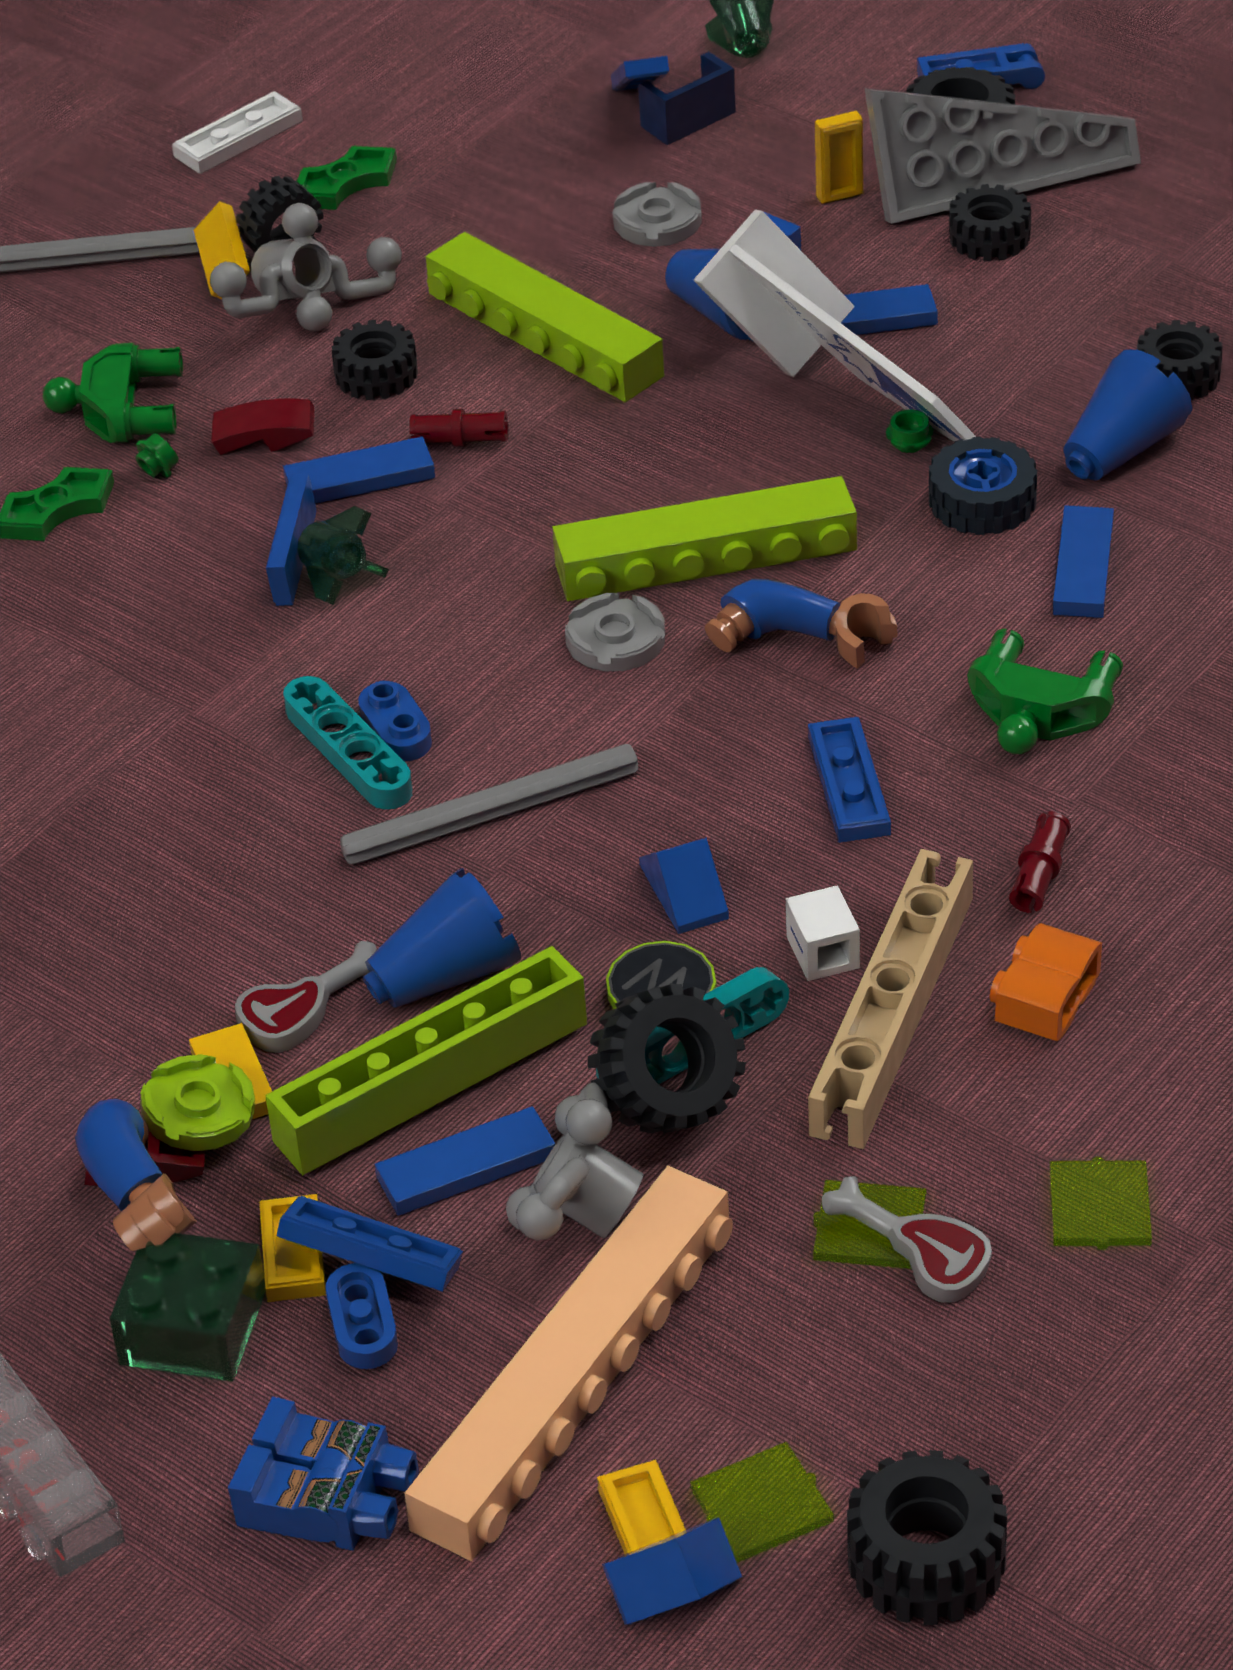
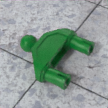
[42,343,183,443]
[967,628,1123,755]

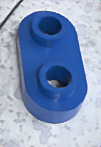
[358,681,432,761]
[325,1263,398,1369]

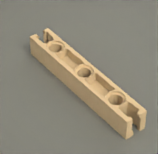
[808,849,973,1149]

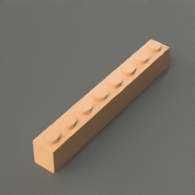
[404,1166,733,1562]

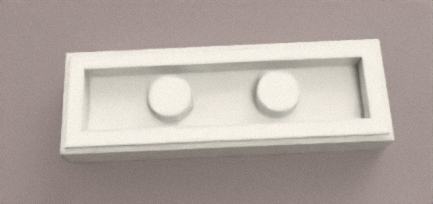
[172,91,303,174]

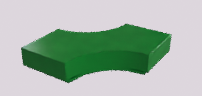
[297,146,397,210]
[0,467,114,541]

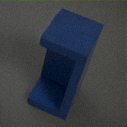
[638,52,736,145]

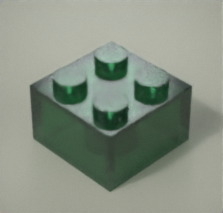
[109,1233,266,1382]

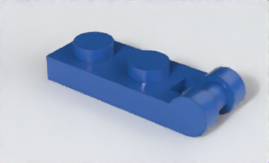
[917,43,1045,89]

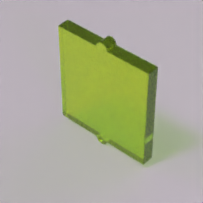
[1049,1156,1152,1250]
[813,1180,926,1269]
[690,1441,834,1563]

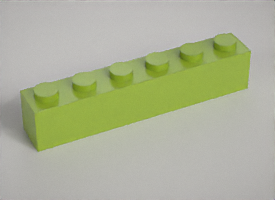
[425,232,664,403]
[552,476,857,601]
[265,946,587,1176]

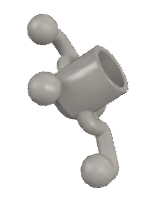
[210,203,402,332]
[506,1082,643,1241]

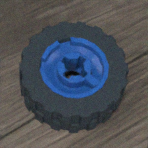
[929,437,1037,535]

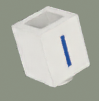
[786,885,860,981]

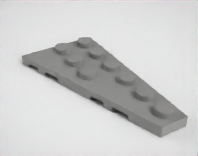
[864,88,1141,224]

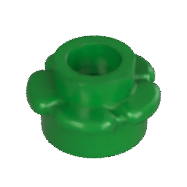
[886,409,933,453]
[135,433,179,478]

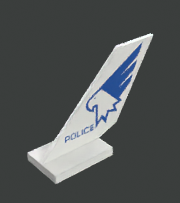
[693,209,976,442]

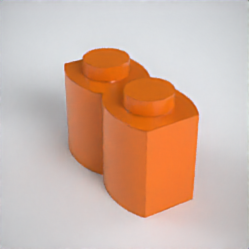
[990,923,1102,1041]

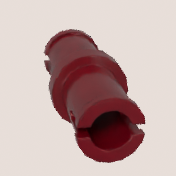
[409,409,509,447]
[1009,811,1071,913]

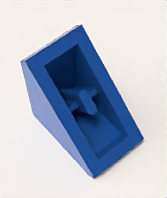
[639,837,729,934]
[602,1517,742,1625]

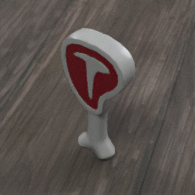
[235,941,377,1053]
[821,1176,992,1303]

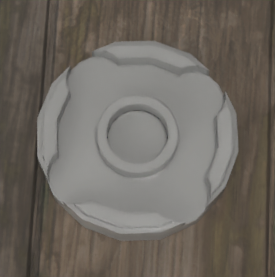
[613,182,702,247]
[565,593,665,672]

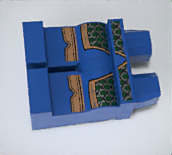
[228,1396,419,1551]

